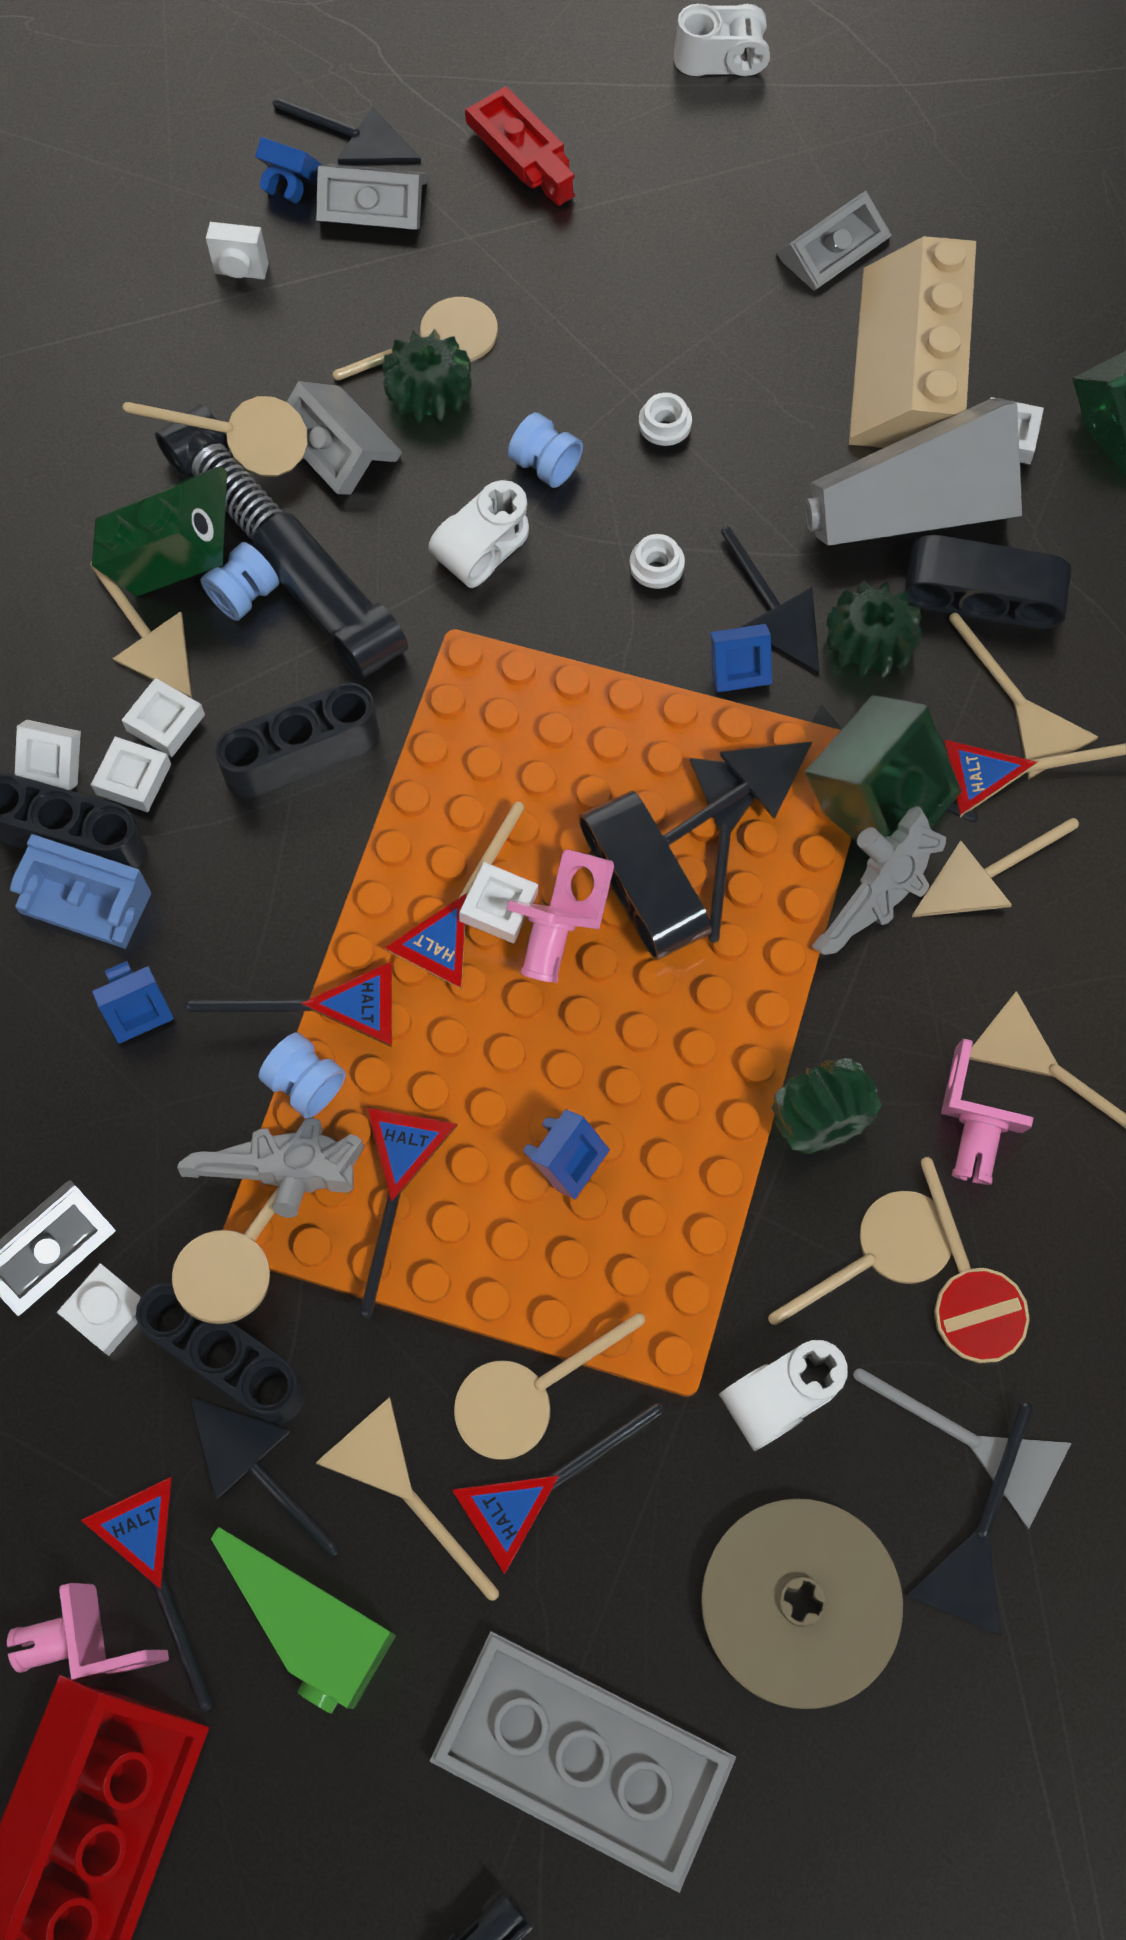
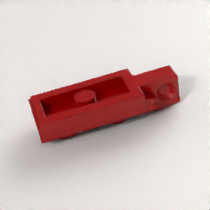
[465,86,575,206]

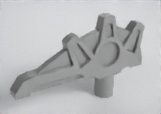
[812,806,947,955]
[177,1118,364,1218]

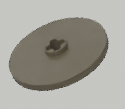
[701,1499,903,1709]

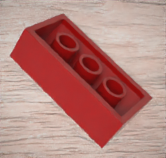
[0,1675,210,1940]

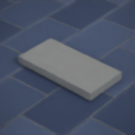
[430,1632,736,1893]

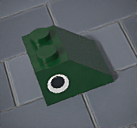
[92,466,227,596]

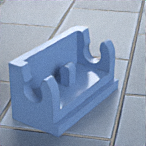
[10,834,151,949]

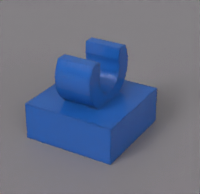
[255,137,322,204]
[710,624,772,692]
[92,961,174,1044]
[523,1109,610,1199]

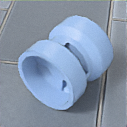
[508,412,583,488]
[200,542,279,621]
[258,1032,346,1118]

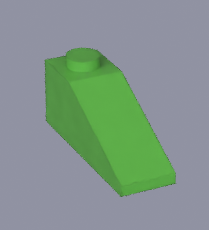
[211,1527,396,1714]

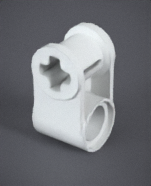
[673,4,770,76]
[428,480,529,588]
[719,1340,847,1451]

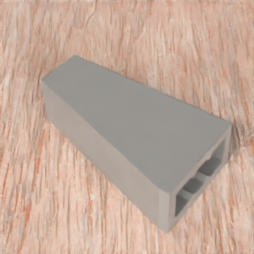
[805,398,1022,545]

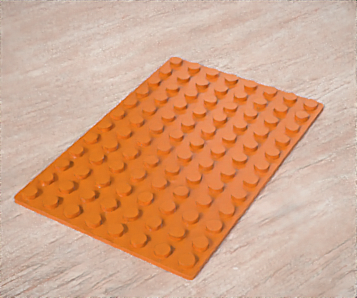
[223,629,877,1397]

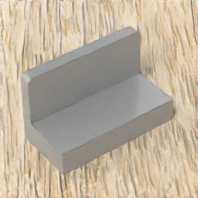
[316,164,428,229]
[287,381,402,494]

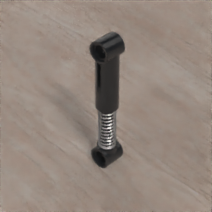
[155,404,408,680]

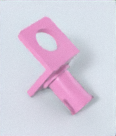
[506,850,614,983]
[941,1039,1034,1185]
[7,1583,169,1680]

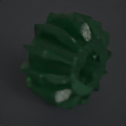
[382,329,472,423]
[826,580,922,678]
[771,1058,882,1154]

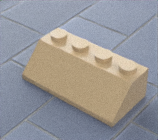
[849,236,976,448]

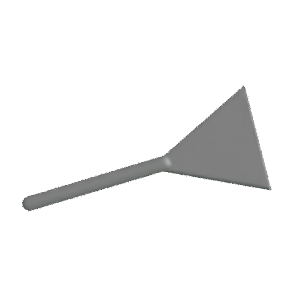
[853,1368,1071,1530]

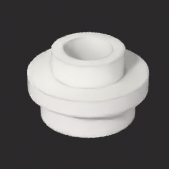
[639,393,692,446]
[630,534,685,589]

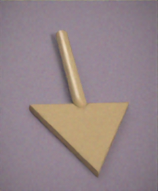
[90,561,192,698]
[912,818,1079,917]

